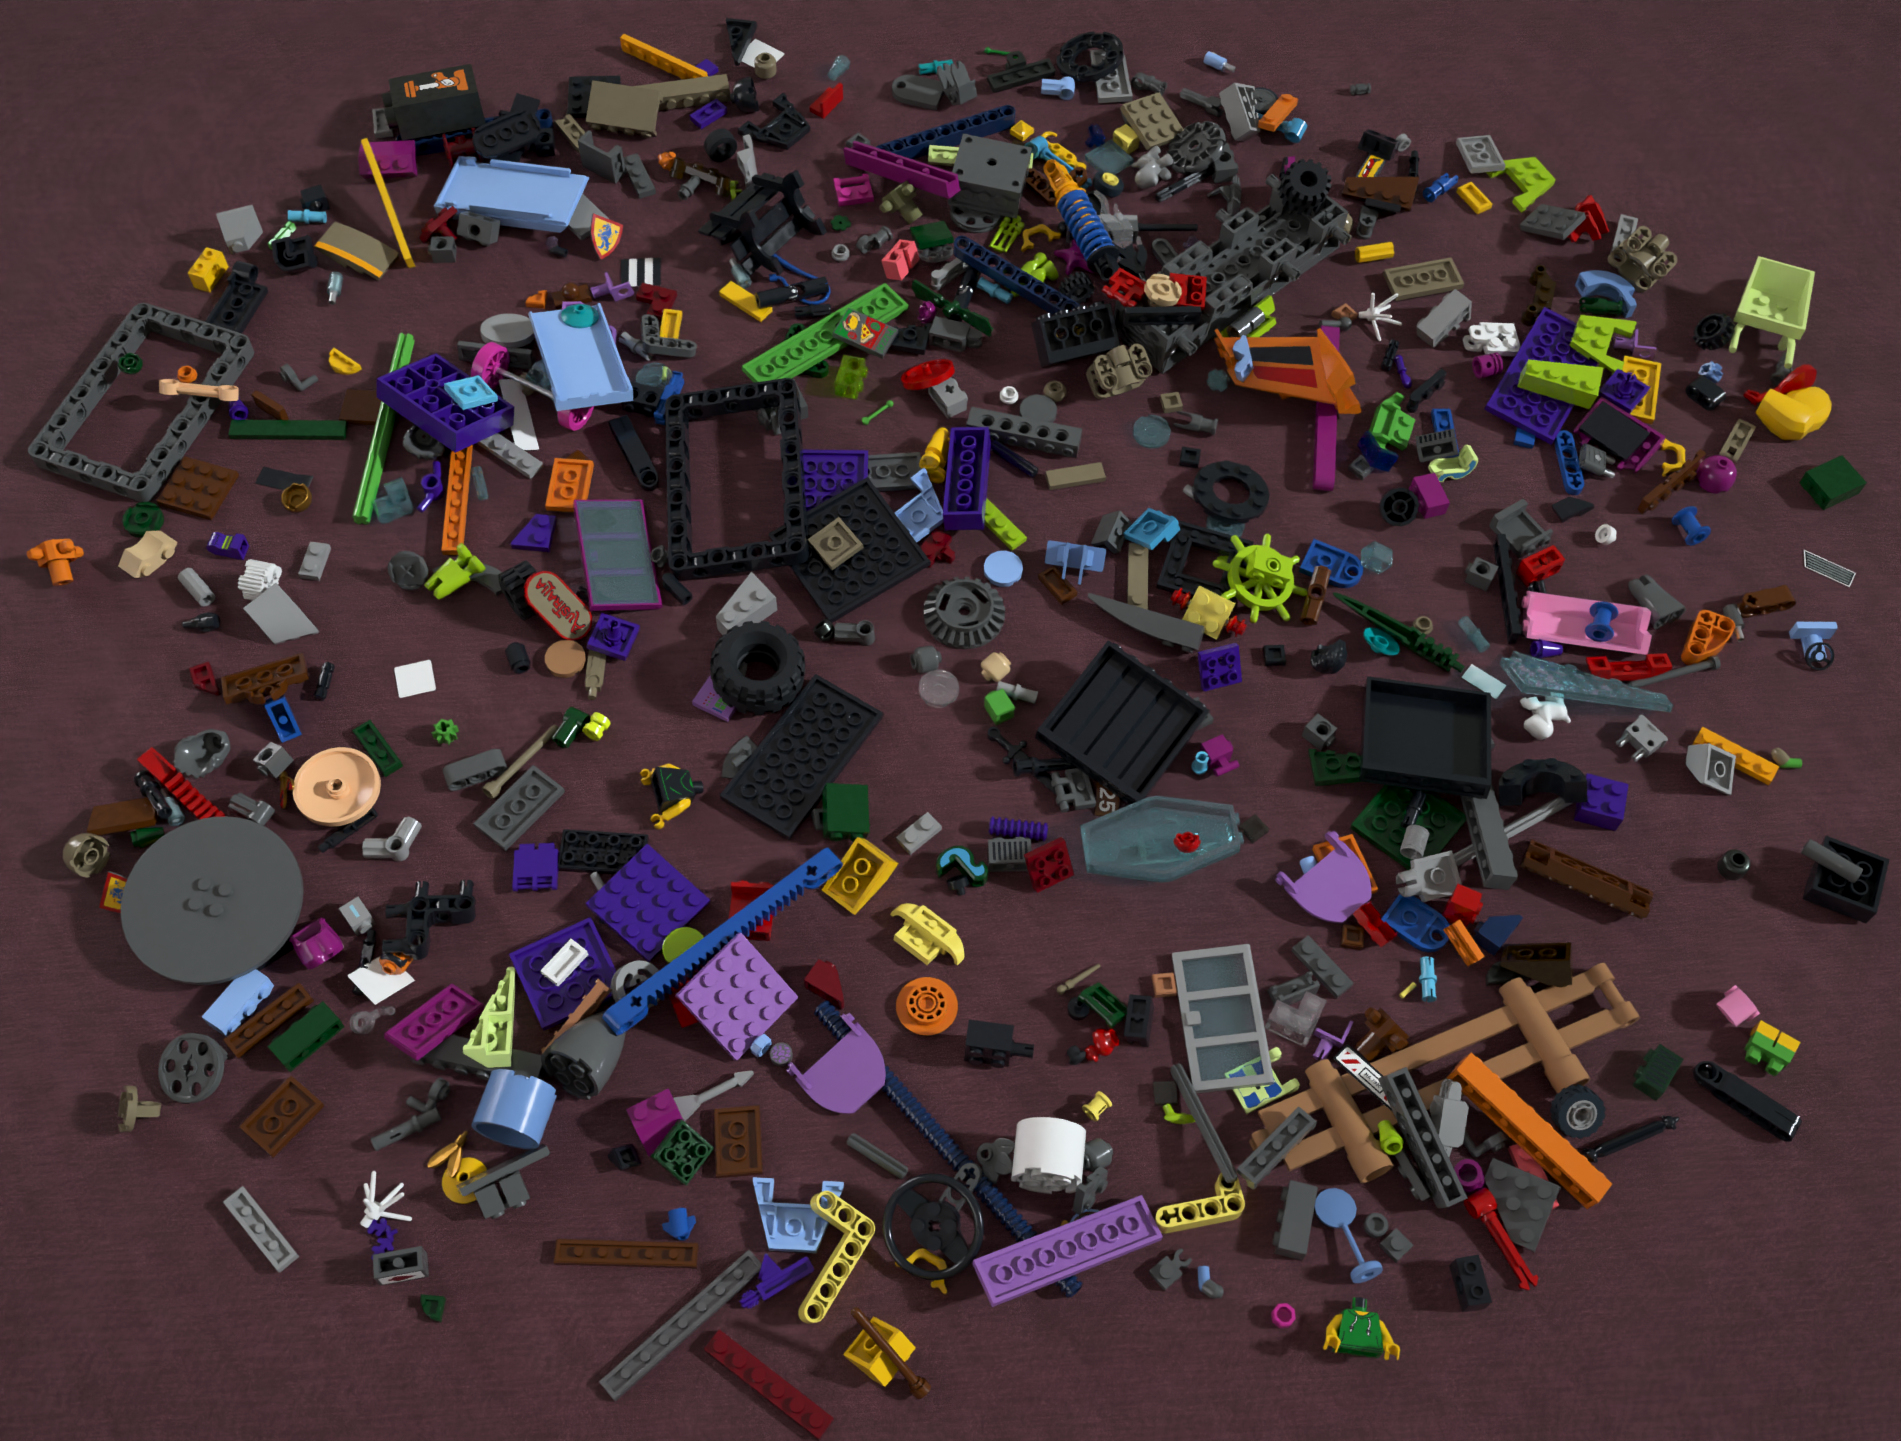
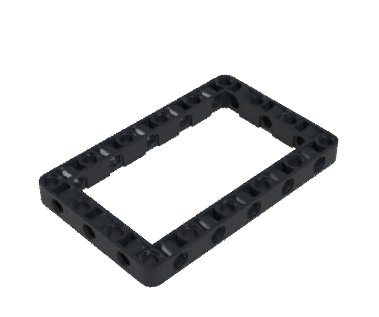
[665,378,809,581]

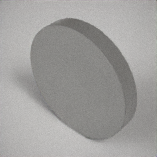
[480,314,535,348]

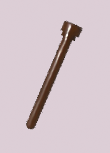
[851,1307,931,1400]

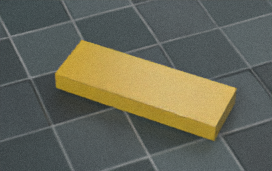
[719,281,773,322]

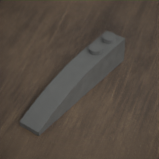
[1088,593,1205,653]

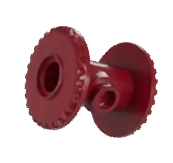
[442,128,483,169]

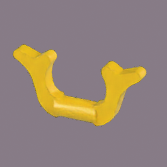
[1021,224,1061,252]
[1661,438,1686,477]
[895,1248,947,1295]

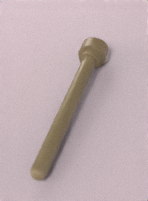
[482,725,559,800]

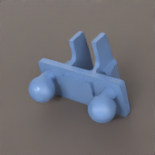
[1045,540,1106,585]

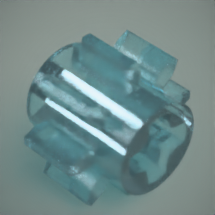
[1206,368,1230,392]

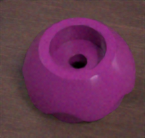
[918,301,936,324]

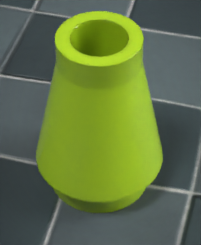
[1378,1120,1403,1155]

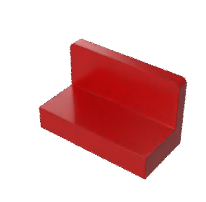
[809,82,843,119]

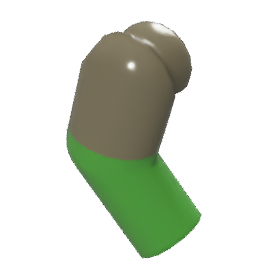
[1771,748,1802,769]

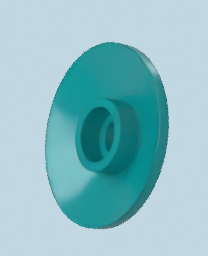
[561,304,599,328]
[1363,627,1400,656]

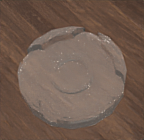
[919,670,959,708]

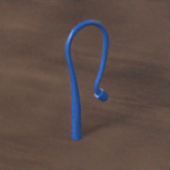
[769,253,831,305]

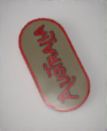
[524,571,592,640]

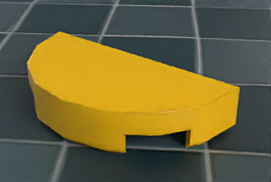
[329,347,362,375]

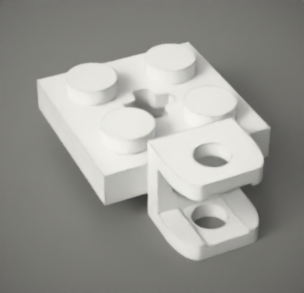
[1463,322,1521,356]

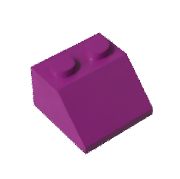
[626,1088,685,1157]

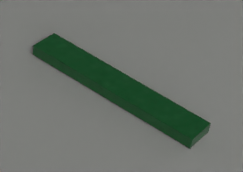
[228,420,348,440]

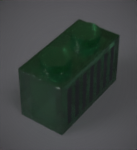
[1632,1044,1684,1101]

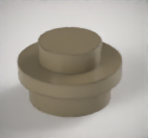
[1412,616,1433,635]

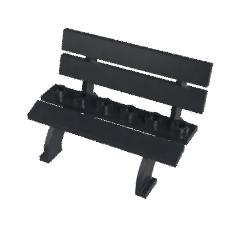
[698,170,827,275]

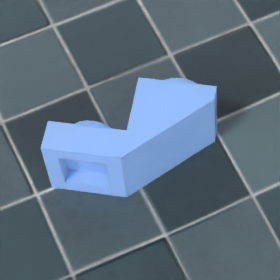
[1233,335,1254,382]

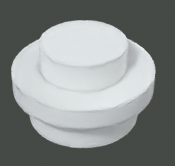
[1000,386,1018,404]

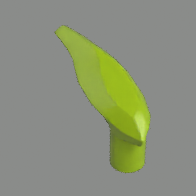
[1163,1104,1195,1124]

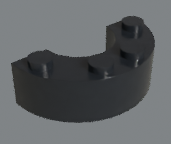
[1499,758,1587,806]

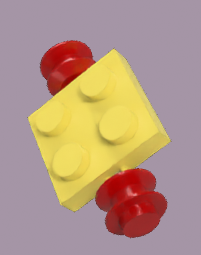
[1171,586,1247,640]

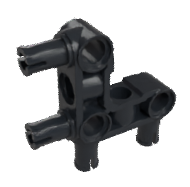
[382,880,476,960]

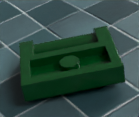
[1077,982,1128,1028]

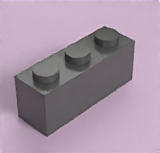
[1272,1180,1318,1261]

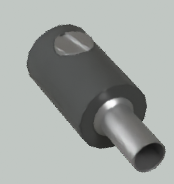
[1723,604,1745,642]

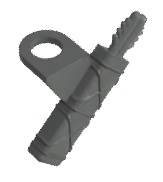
[1207,175,1242,217]

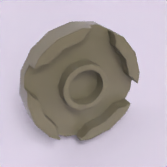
[118,1085,161,1132]

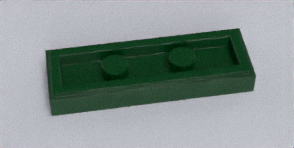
[352,720,403,777]

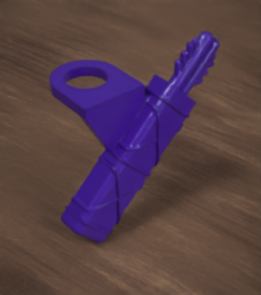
[739,1254,814,1308]

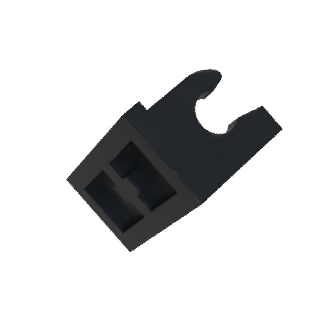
[1124,994,1154,1047]

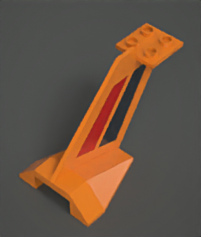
[1214,328,1361,414]

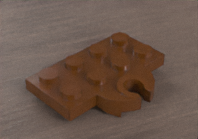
[221,652,309,705]

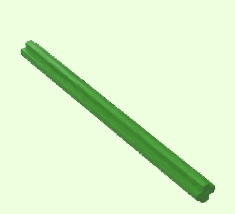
[352,333,415,525]

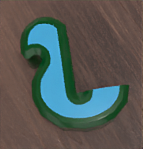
[936,846,988,887]

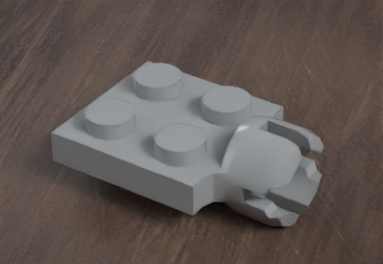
[1396,850,1462,902]

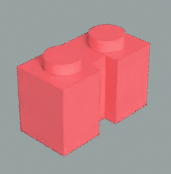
[881,239,920,281]

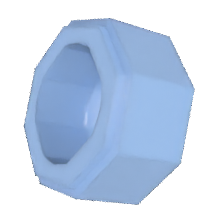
[750,1034,772,1058]

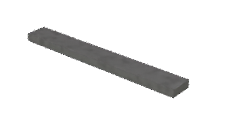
[599,1250,762,1402]

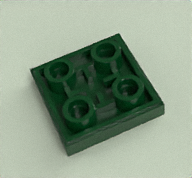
[650,1119,714,1186]

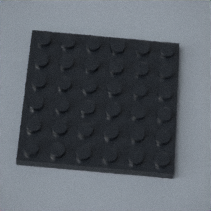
[768,477,931,623]

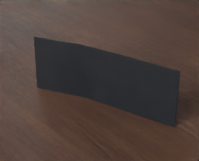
[255,467,314,490]

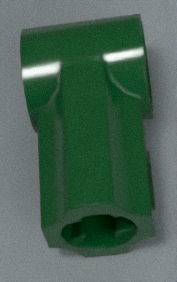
[552,706,591,749]

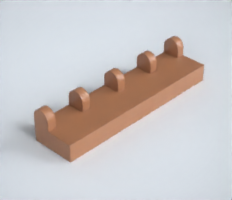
[541,979,612,1054]

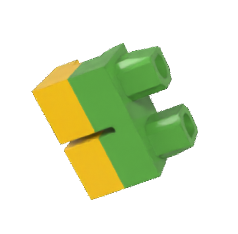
[1744,1020,1801,1076]

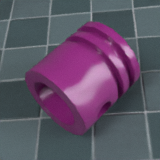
[1472,352,1503,379]
[1454,1159,1485,1193]

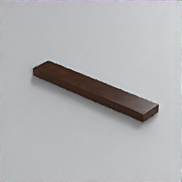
[553,1239,699,1269]

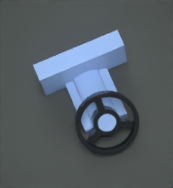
[1789,622,1838,670]

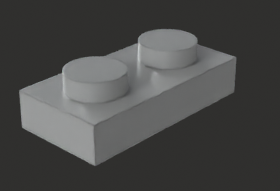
[298,542,331,581]
[896,812,942,855]

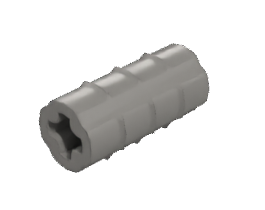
[178,568,216,607]

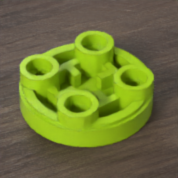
[662,927,704,964]

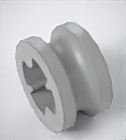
[1396,134,1411,152]

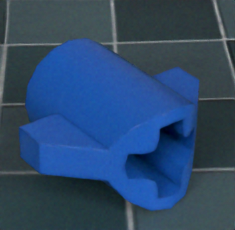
[662,1208,696,1241]

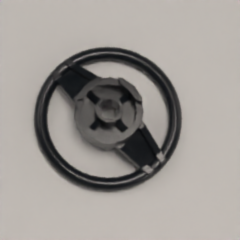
[882,1173,984,1280]

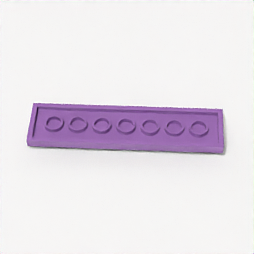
[972,1195,1163,1307]

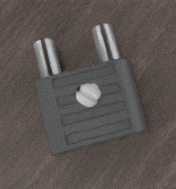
[1579,443,1615,479]

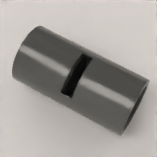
[1227,307,1265,337]

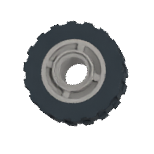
[1550,1084,1606,1139]

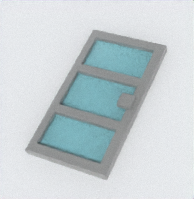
[1172,944,1274,1094]

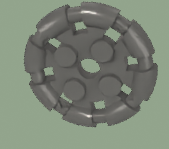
[1167,121,1226,174]

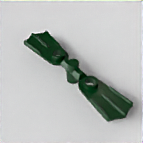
[911,279,993,337]

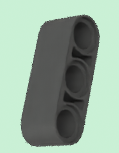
[443,749,508,791]

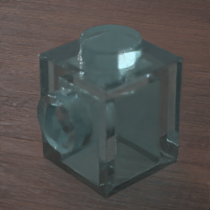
[1361,541,1393,574]

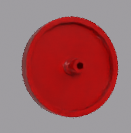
[901,359,955,390]

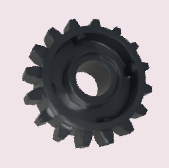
[1693,313,1735,351]

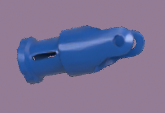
[1423,173,1458,202]

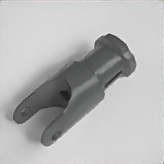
[1173,411,1218,435]

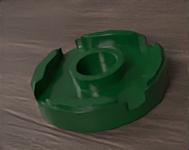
[122,502,164,538]

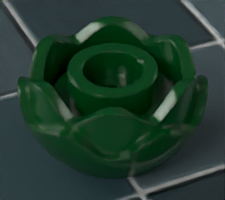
[118,353,143,375]

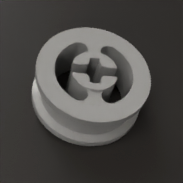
[611,960,659,1008]

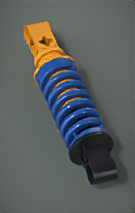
[1043,159,1120,283]

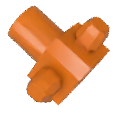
[27,539,84,586]

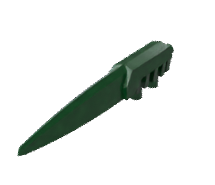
[1333,592,1465,673]

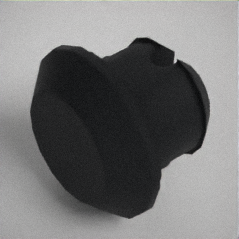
[1067,1045,1086,1065]

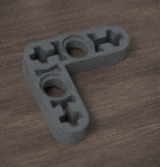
[640,314,697,358]

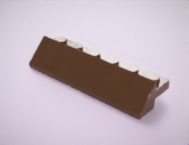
[1520,839,1653,919]

